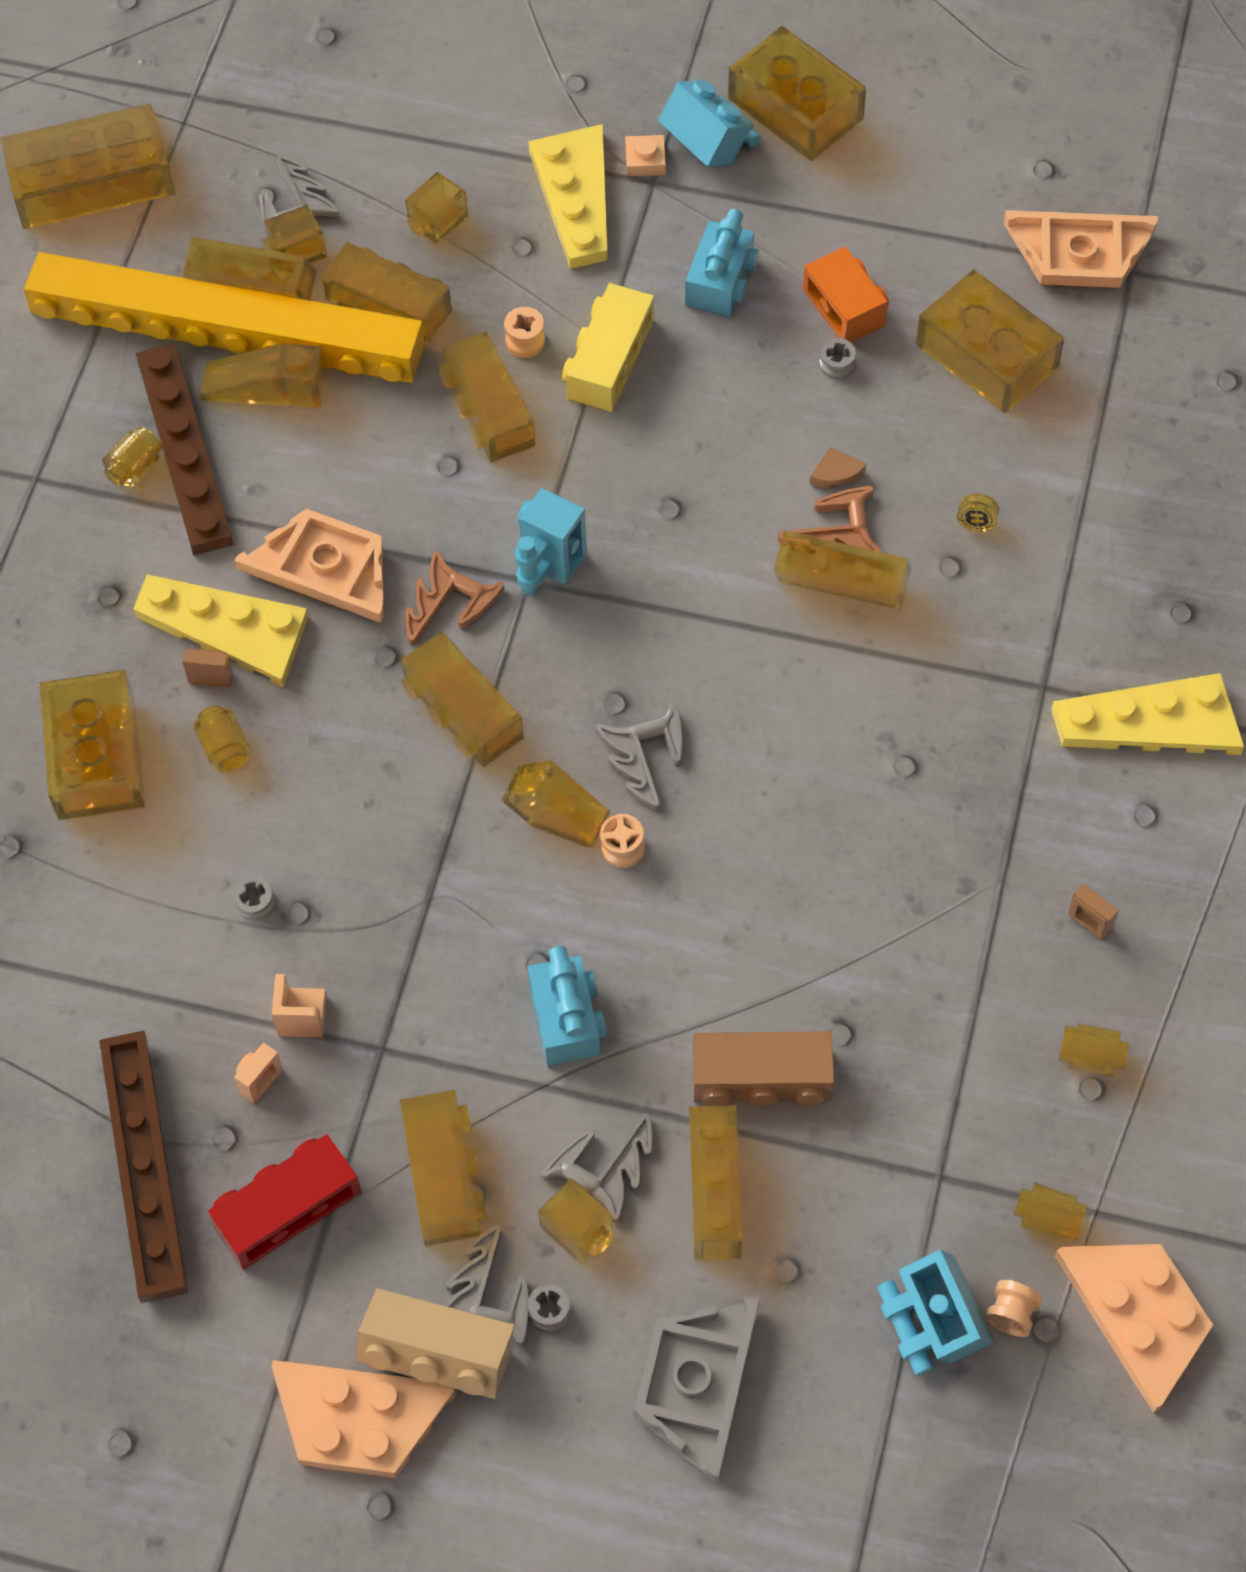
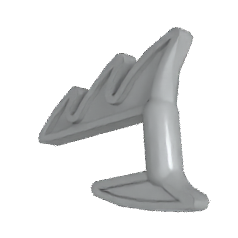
[260,155,339,241]
[596,704,682,811]
[541,1113,652,1223]
[444,1225,529,1347]

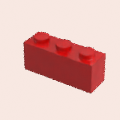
[207,1134,362,1270]

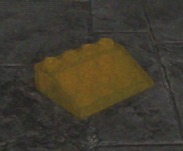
[1,103,175,229]

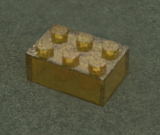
[728,26,867,161]
[916,269,1065,414]
[39,670,145,820]

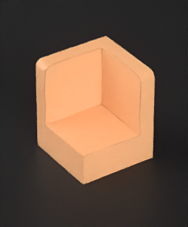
[271,974,327,1038]

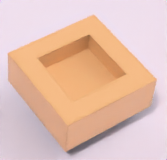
[625,135,666,177]
[234,1042,283,1104]

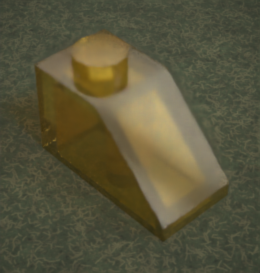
[501,760,610,848]

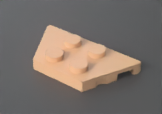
[1004,210,1158,288]
[234,508,384,623]
[1055,1244,1213,1414]
[271,1360,457,1478]

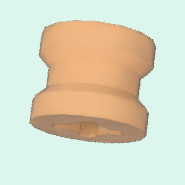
[504,307,545,358]
[600,814,645,868]
[984,1280,1042,1337]

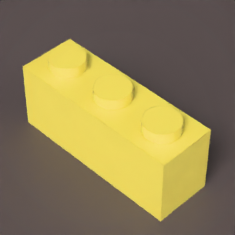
[562,283,654,412]

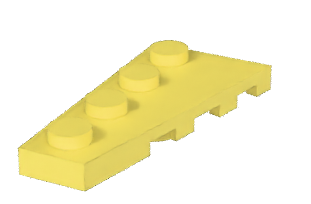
[528,124,608,269]
[134,574,309,688]
[1051,673,1244,755]

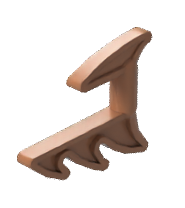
[778,486,881,560]
[405,551,505,646]

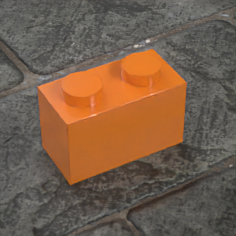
[803,246,889,342]

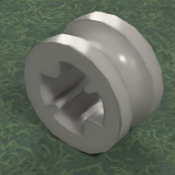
[819,338,856,379]
[233,875,276,919]
[527,1284,571,1332]

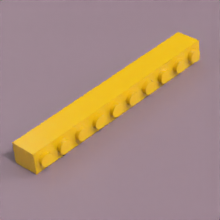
[23,252,425,383]

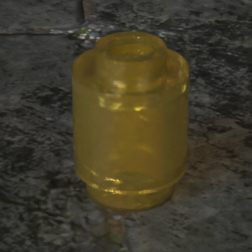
[102,426,163,487]
[193,705,249,772]
[1059,1023,1129,1077]
[1014,1182,1087,1241]

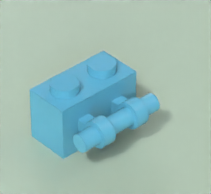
[658,79,761,167]
[685,209,759,317]
[515,488,587,595]
[527,946,607,1066]
[877,1249,994,1376]

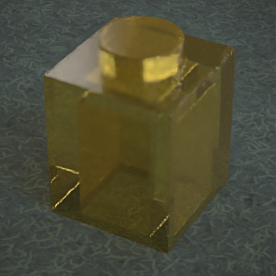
[405,172,468,245]
[262,204,327,274]
[538,1178,613,1264]

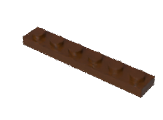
[135,343,234,556]
[99,1031,188,1303]

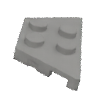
[634,1297,760,1482]

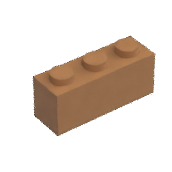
[693,1031,834,1107]

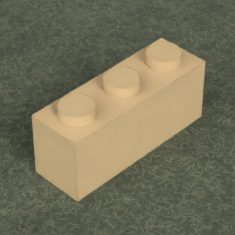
[357,1288,514,1399]

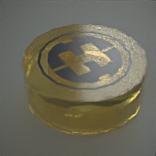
[956,493,1000,532]

